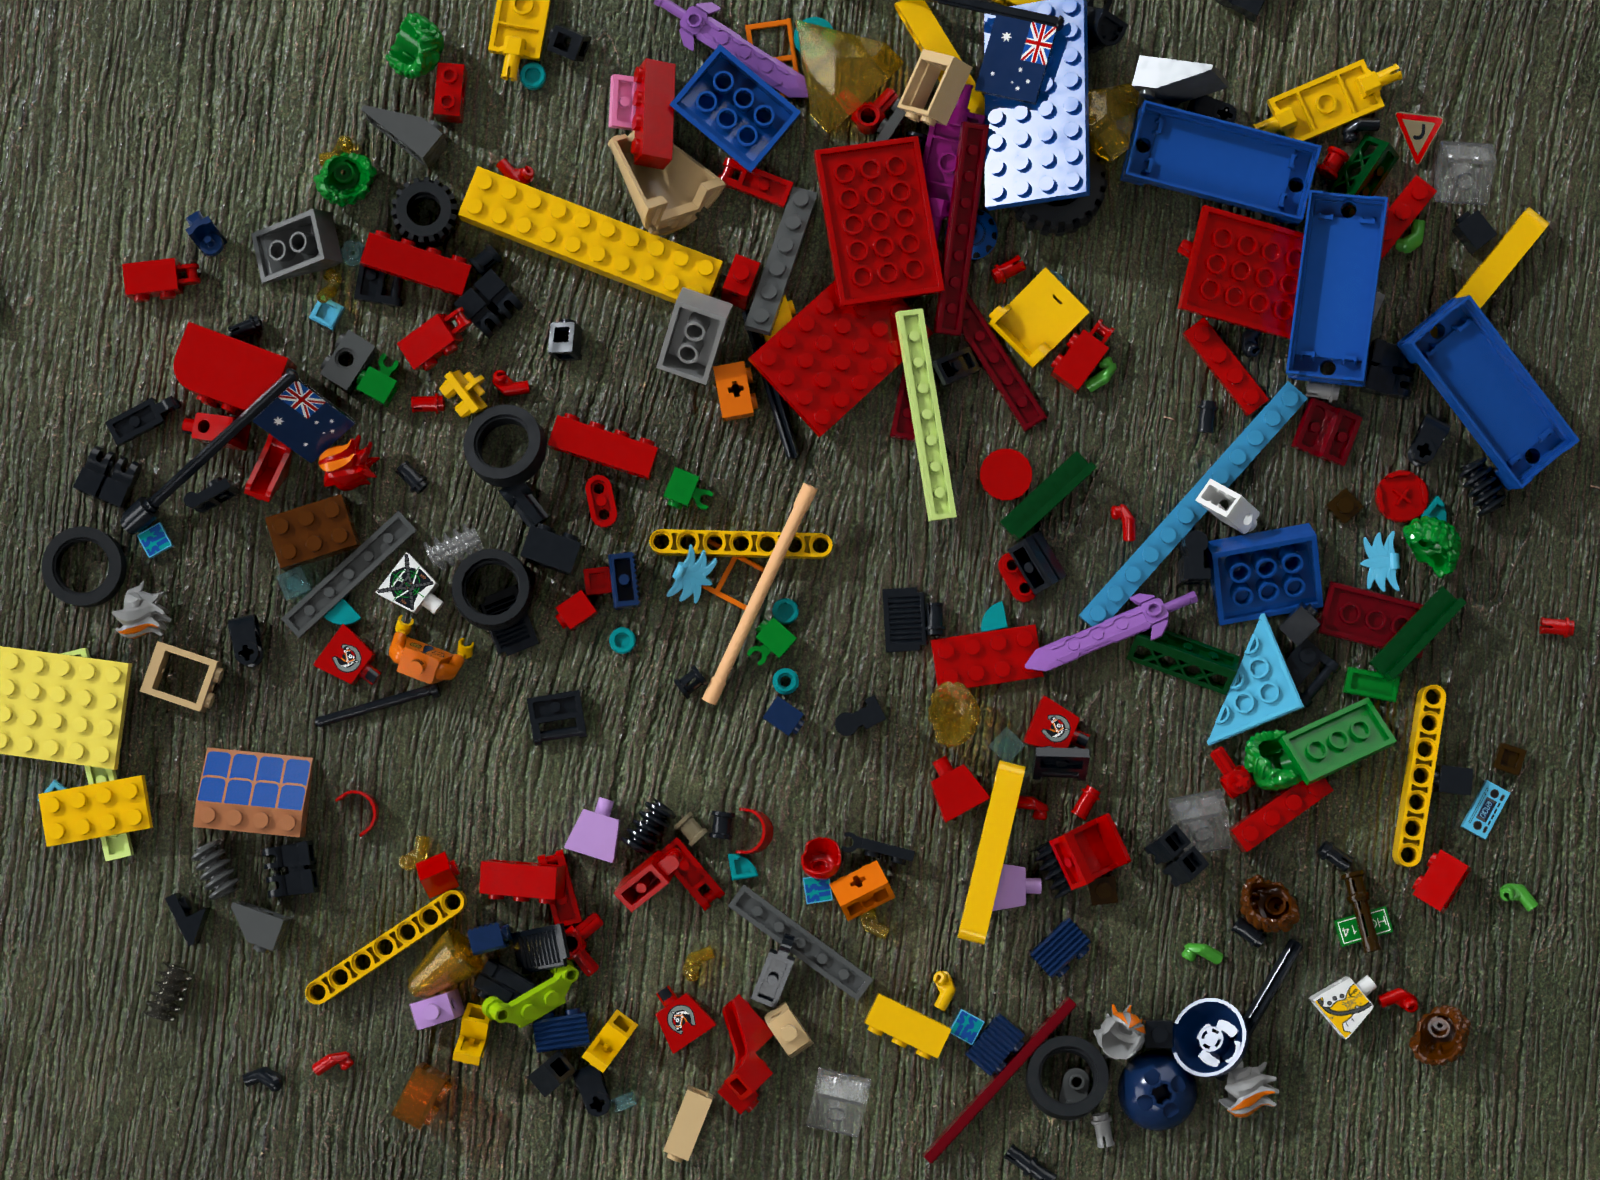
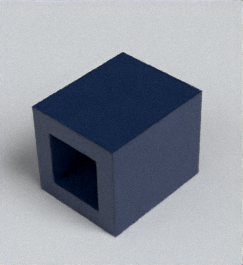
[763,696,805,737]

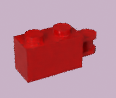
[122,258,201,303]
[397,307,472,371]
[1050,319,1115,394]
[613,847,683,913]

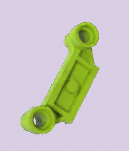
[482,958,579,1028]

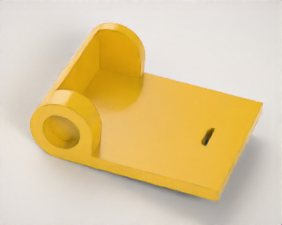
[988,267,1090,368]

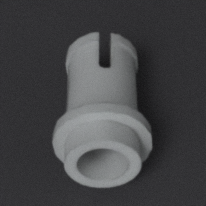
[1305,381,1340,403]
[1091,1112,1115,1148]

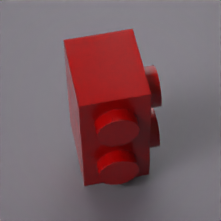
[1412,849,1472,914]

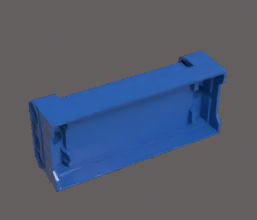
[1120,100,1322,226]
[1286,190,1389,387]
[1396,295,1580,490]

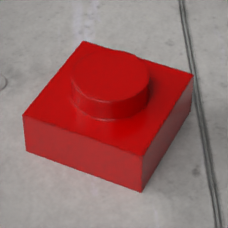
[583,566,612,596]

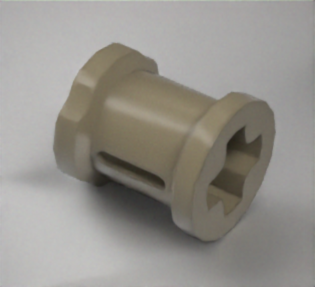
[673,811,708,847]

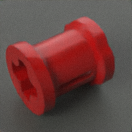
[1316,146,1350,181]

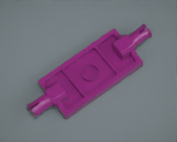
[922,84,986,242]

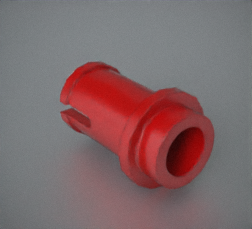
[990,255,1026,284]
[411,393,445,414]
[1539,617,1575,638]
[1071,785,1101,821]

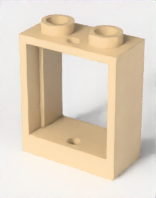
[897,49,973,127]
[140,641,224,713]
[663,1085,714,1163]

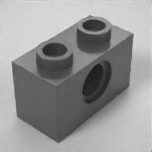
[320,330,379,394]

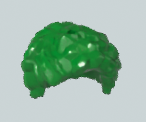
[385,12,444,79]
[313,152,377,207]
[1403,516,1461,578]
[1244,730,1303,791]

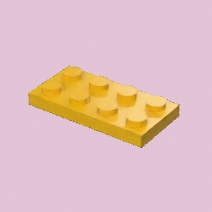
[38,775,153,847]

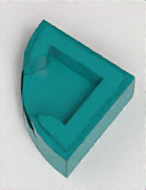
[1420,496,1447,523]
[324,599,362,625]
[981,601,1008,632]
[728,854,758,881]

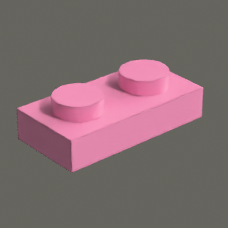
[608,74,637,131]

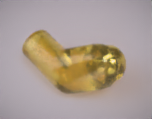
[319,135,353,166]
[316,268,342,303]
[398,836,429,871]
[859,908,890,940]
[682,945,715,982]

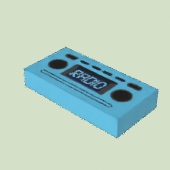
[1460,780,1510,840]

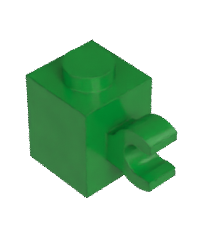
[356,354,400,408]
[663,467,714,511]
[747,617,797,666]

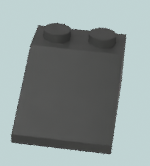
[1132,55,1229,106]
[361,105,449,169]
[251,208,343,284]

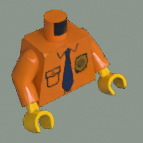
[389,615,474,684]

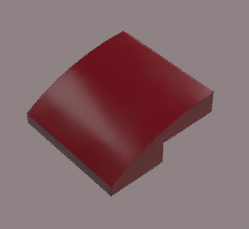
[1291,398,1363,466]

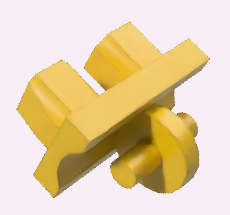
[439,369,488,418]

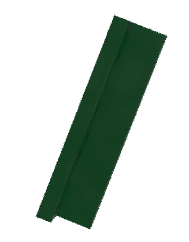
[1327,134,1400,218]
[999,451,1097,542]
[1368,586,1467,681]
[1126,628,1240,695]

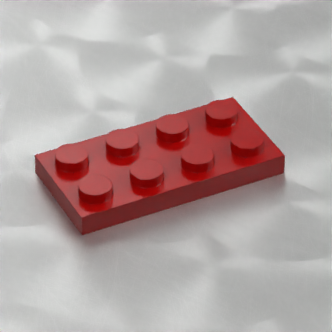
[930,624,1044,693]

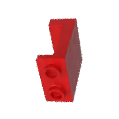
[1049,813,1131,890]

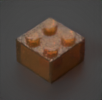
[391,1062,452,1130]

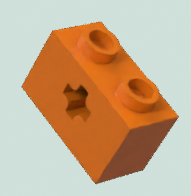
[713,361,758,422]
[829,860,896,921]

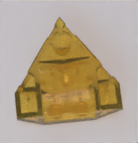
[795,20,904,134]
[1088,82,1139,162]

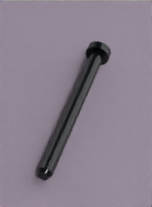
[315,683,441,727]

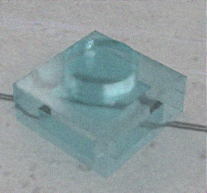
[276,566,312,601]
[988,727,1026,762]

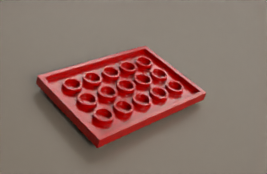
[813,136,945,307]
[1177,205,1304,340]
[748,281,933,438]

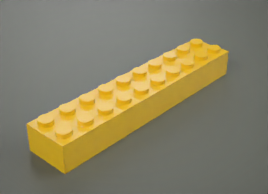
[458,166,724,304]

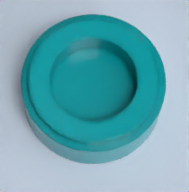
[520,62,547,90]
[772,598,799,625]
[609,627,636,654]

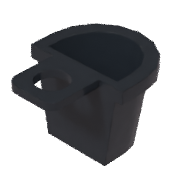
[1087,0,1129,54]

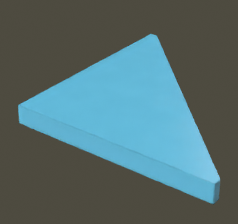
[1207,613,1305,747]

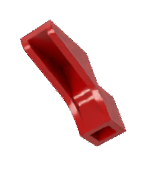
[244,434,293,502]
[722,994,774,1101]

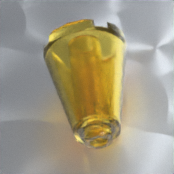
[407,928,483,999]

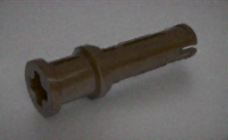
[1341,870,1381,953]

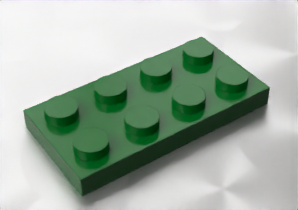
[1279,697,1397,786]

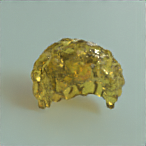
[928,682,981,748]

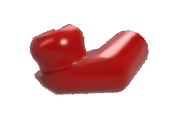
[492,370,530,396]
[1016,795,1049,820]
[1377,988,1419,1013]
[312,1051,354,1076]

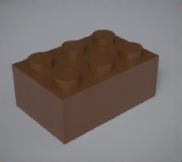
[265,494,360,571]

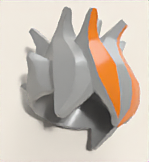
[112,581,172,639]
[1093,1004,1146,1060]
[1218,1060,1279,1118]

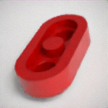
[585,475,618,528]
[998,553,1036,603]

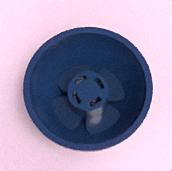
[1171,998,1249,1078]
[1118,1050,1197,1131]

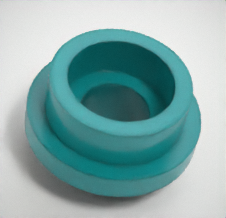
[772,668,799,695]

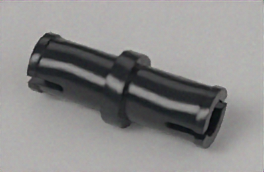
[1003,1144,1057,1180]

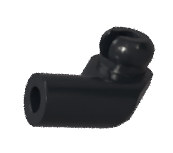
[1341,118,1380,143]
[1241,328,1263,357]
[243,1067,283,1092]

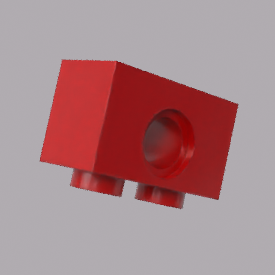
[433,62,468,123]

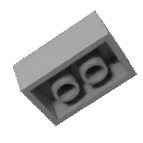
[656,287,733,385]

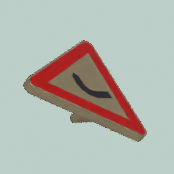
[1395,111,1445,165]

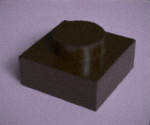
[1325,487,1363,526]
[1491,742,1527,776]
[1088,876,1118,906]

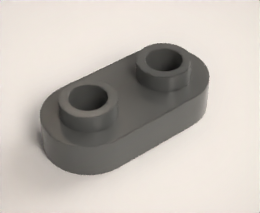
[1057,1067,1090,1122]

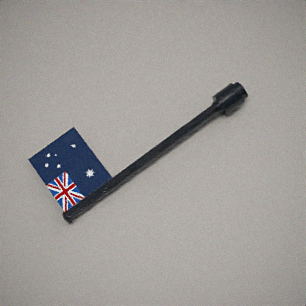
[925,0,1064,105]
[120,368,355,535]

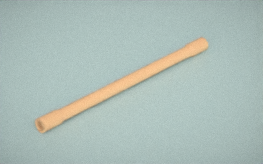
[702,483,818,705]

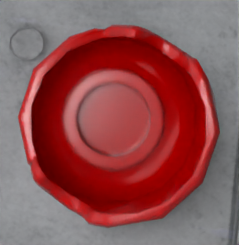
[801,837,841,880]

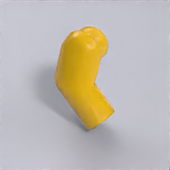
[933,971,956,1011]

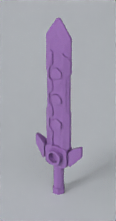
[654,0,811,98]
[1025,591,1198,672]

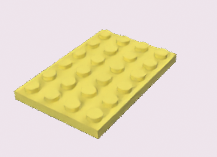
[0,646,132,770]

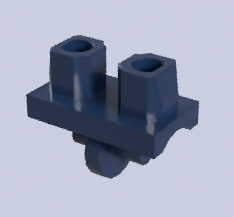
[186,211,228,256]

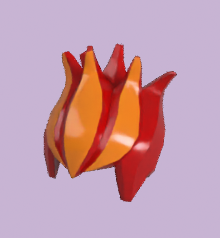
[318,434,380,491]

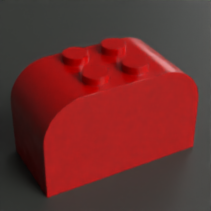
[173,322,297,416]

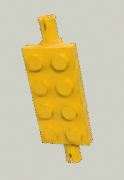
[488,0,551,81]
[1252,59,1402,141]

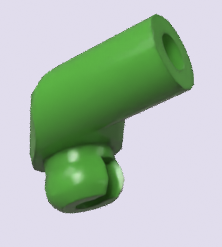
[1395,219,1426,253]
[1084,357,1117,393]
[1500,883,1538,912]
[1181,943,1223,965]

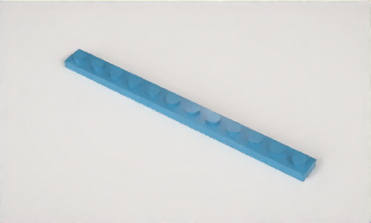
[1078,381,1308,627]

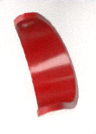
[335,790,379,837]
[735,808,774,854]

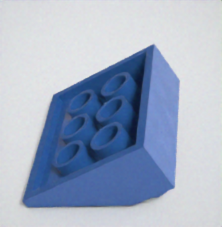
[669,44,801,173]
[1206,523,1324,626]

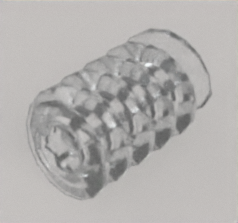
[424,522,484,571]

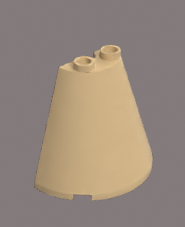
[608,130,726,236]

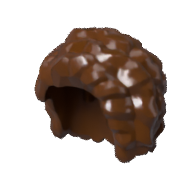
[1240,874,1300,933]
[1409,1005,1471,1066]

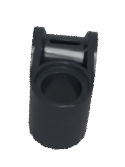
[1186,95,1237,123]
[1407,413,1451,467]
[228,614,264,667]
[573,1065,611,1117]

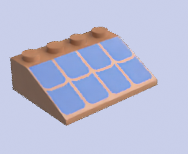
[193,747,314,837]

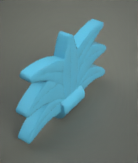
[1360,531,1401,592]
[666,544,717,604]

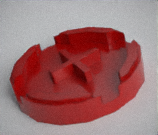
[980,448,1032,501]
[1375,470,1429,523]

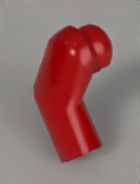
[496,158,535,185]
[1111,504,1136,541]

